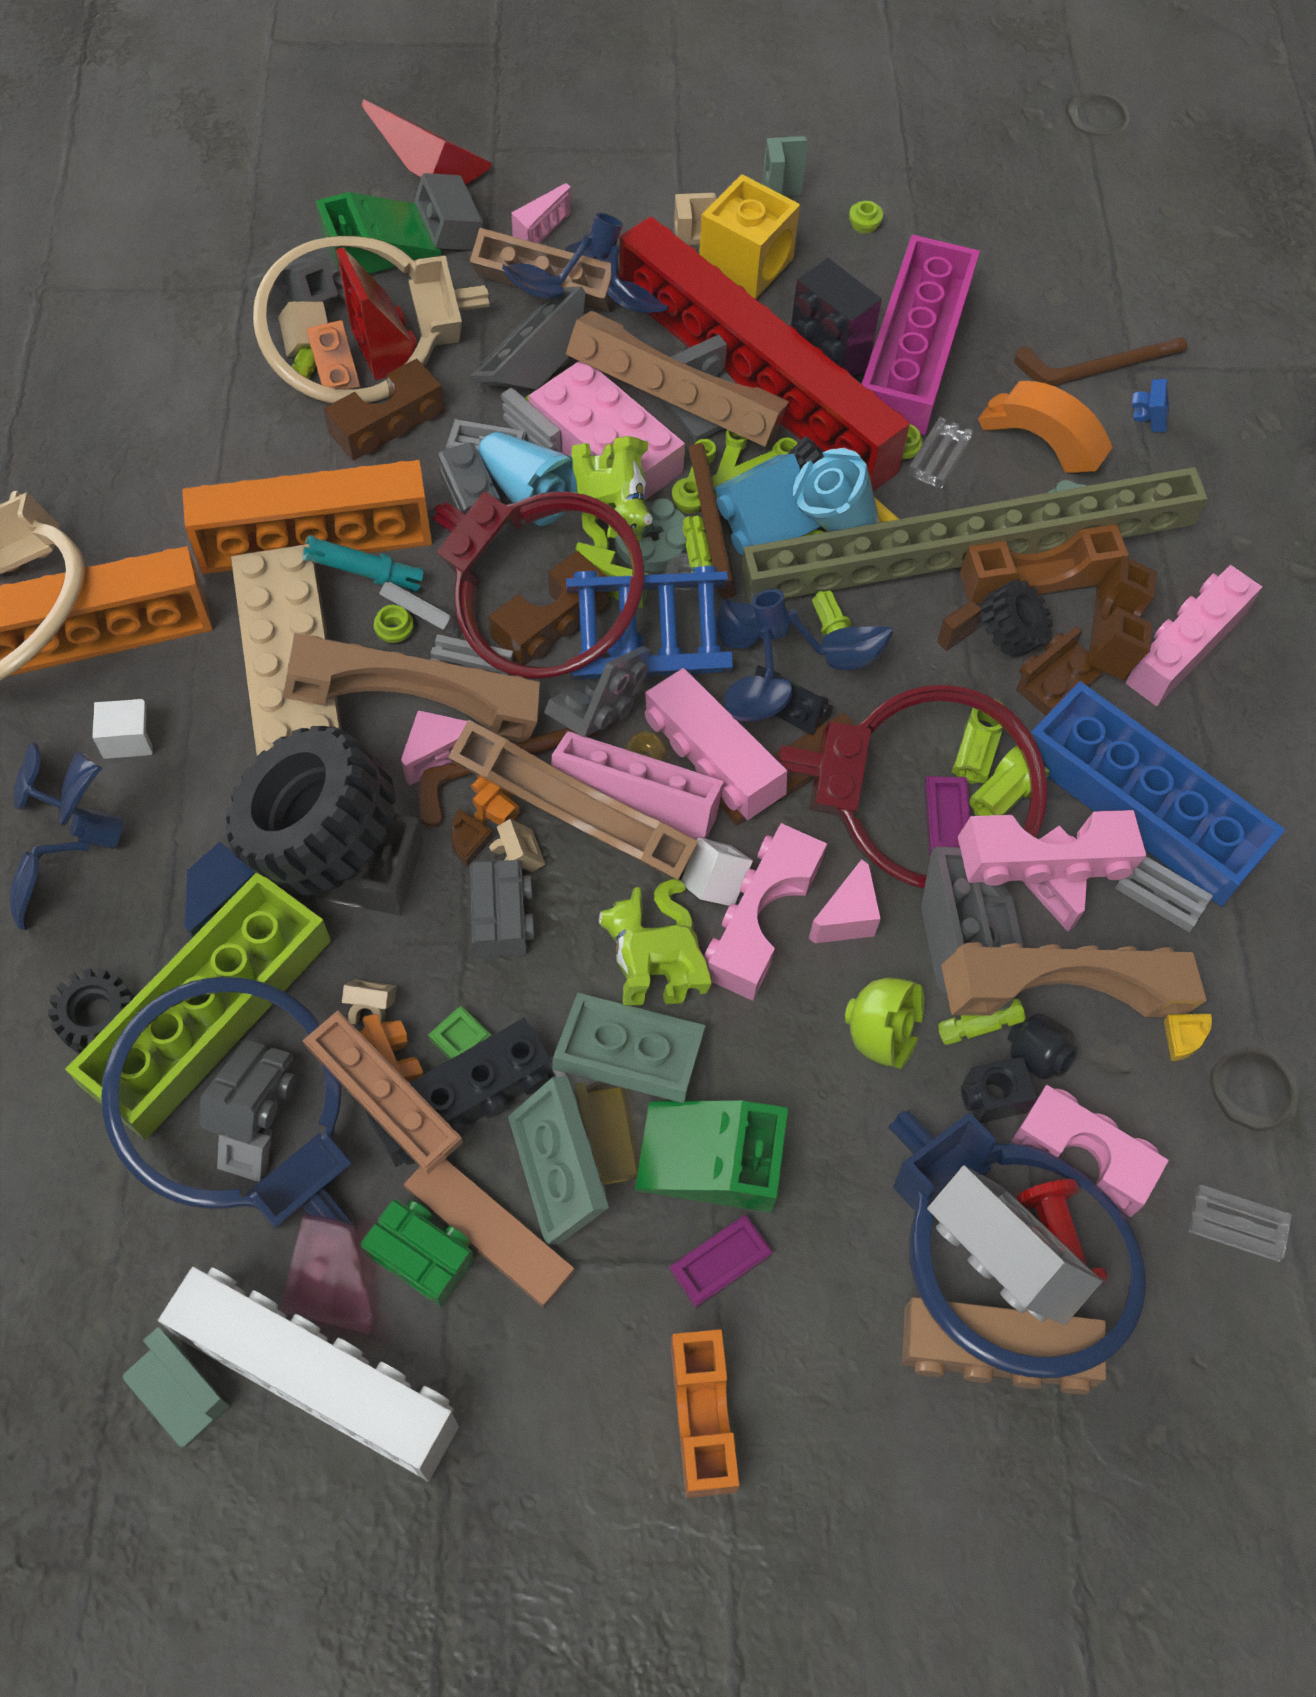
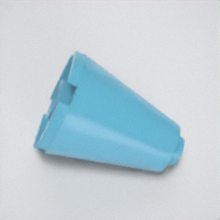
[478,432,577,526]
[793,448,880,532]

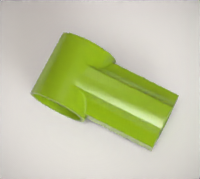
[952,699,1004,784]
[969,746,1050,816]

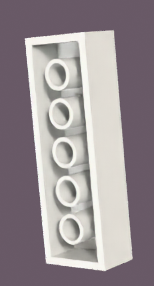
[158,1267,459,1482]

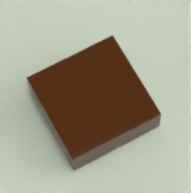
[937,600,981,651]

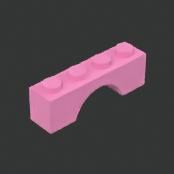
[958,810,1146,886]
[704,823,827,1001]

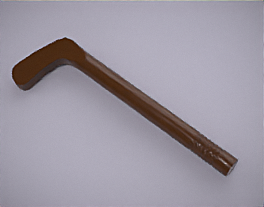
[1014,337,1187,386]
[419,727,598,828]

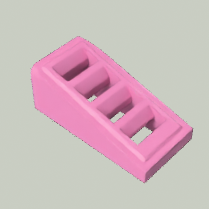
[511,183,571,244]

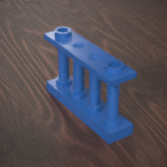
[566,566,733,680]

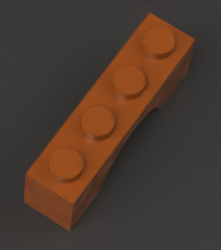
[959,524,1129,604]

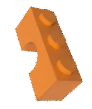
[670,1329,739,1498]

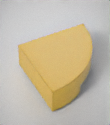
[1164,1014,1212,1061]

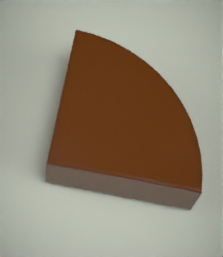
[451,809,493,867]

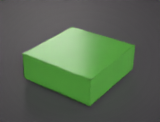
[428,1006,491,1060]

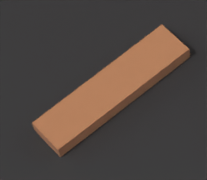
[303,1011,463,1175]
[403,1159,575,1309]

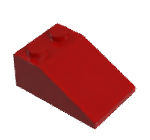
[336,247,418,381]

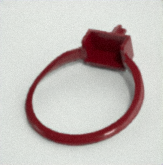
[432,491,645,678]
[778,685,1047,889]

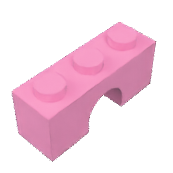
[1011,1085,1169,1217]

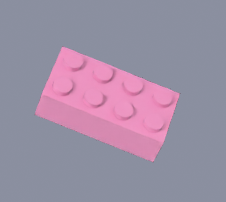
[529,361,685,501]

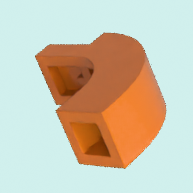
[978,381,1113,473]

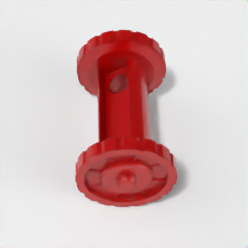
[1016,1179,1108,1284]

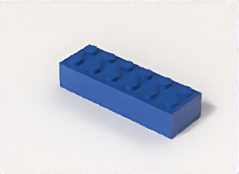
[1030,681,1286,907]

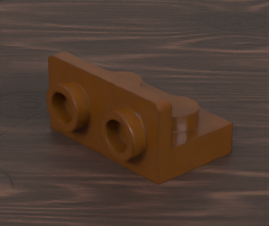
[1016,626,1104,716]

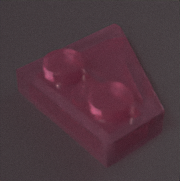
[280,1214,375,1334]

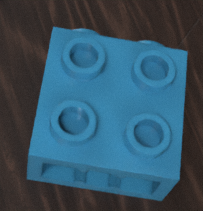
[714,454,820,556]

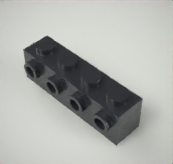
[365,1017,553,1167]

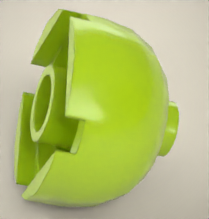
[845,977,925,1069]

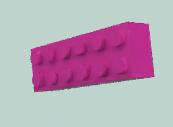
[862,234,980,435]

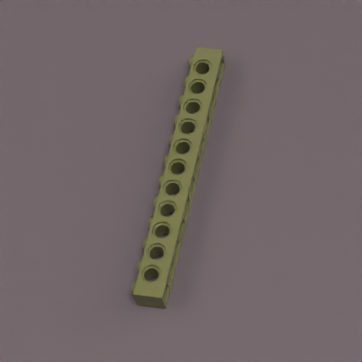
[742,467,1208,604]

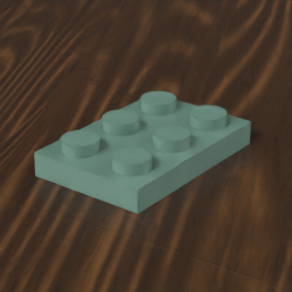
[552,992,705,1103]
[508,1076,609,1246]

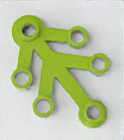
[672,430,797,514]

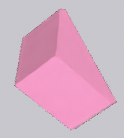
[401,710,467,786]
[809,859,881,944]

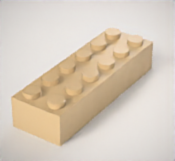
[231,544,342,756]

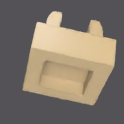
[489,819,545,872]
[342,979,397,1024]

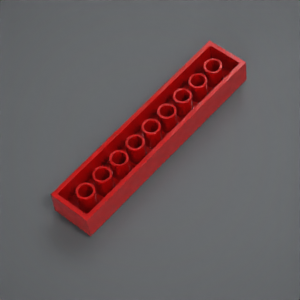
[619,216,910,492]

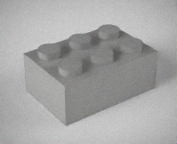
[927,1165,1103,1325]

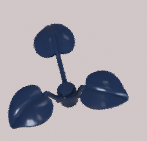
[502,212,669,313]
[717,589,892,721]
[9,742,123,930]

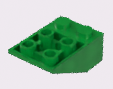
[315,192,441,273]
[635,1100,788,1213]

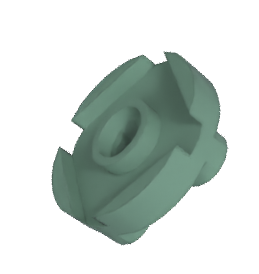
[614,498,687,572]

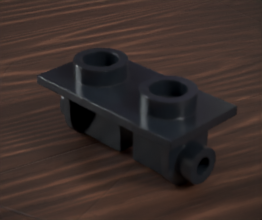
[755,665,833,735]

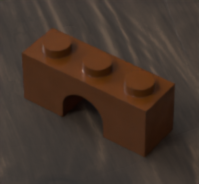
[323,358,445,461]
[489,550,609,666]
[1088,555,1157,680]

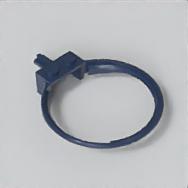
[101,977,353,1243]
[889,1110,1146,1378]

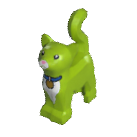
[572,436,653,550]
[599,879,711,1006]

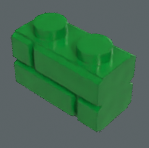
[360,1199,475,1307]

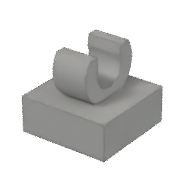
[217,1129,272,1182]

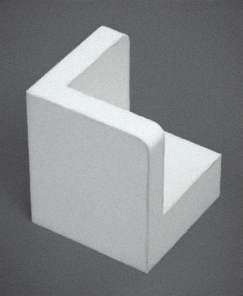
[93,699,153,759]
[681,837,753,906]

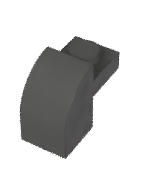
[246,258,338,315]

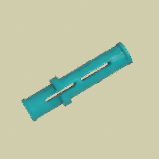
[302,535,423,592]

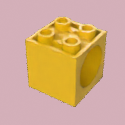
[699,174,800,299]

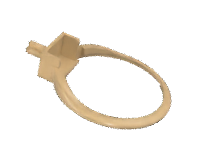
[253,236,490,404]
[0,491,85,681]

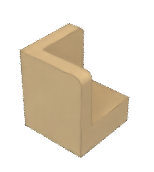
[674,193,716,245]
[278,302,328,357]

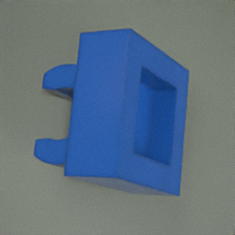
[1132,379,1170,432]

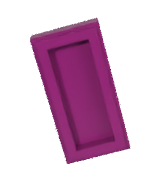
[924,776,970,856]
[669,1214,773,1309]

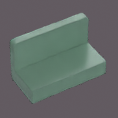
[762,136,808,197]
[123,1326,230,1448]

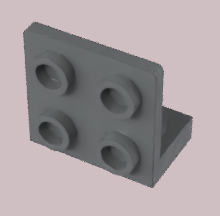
[660,335,736,441]
[544,646,650,738]

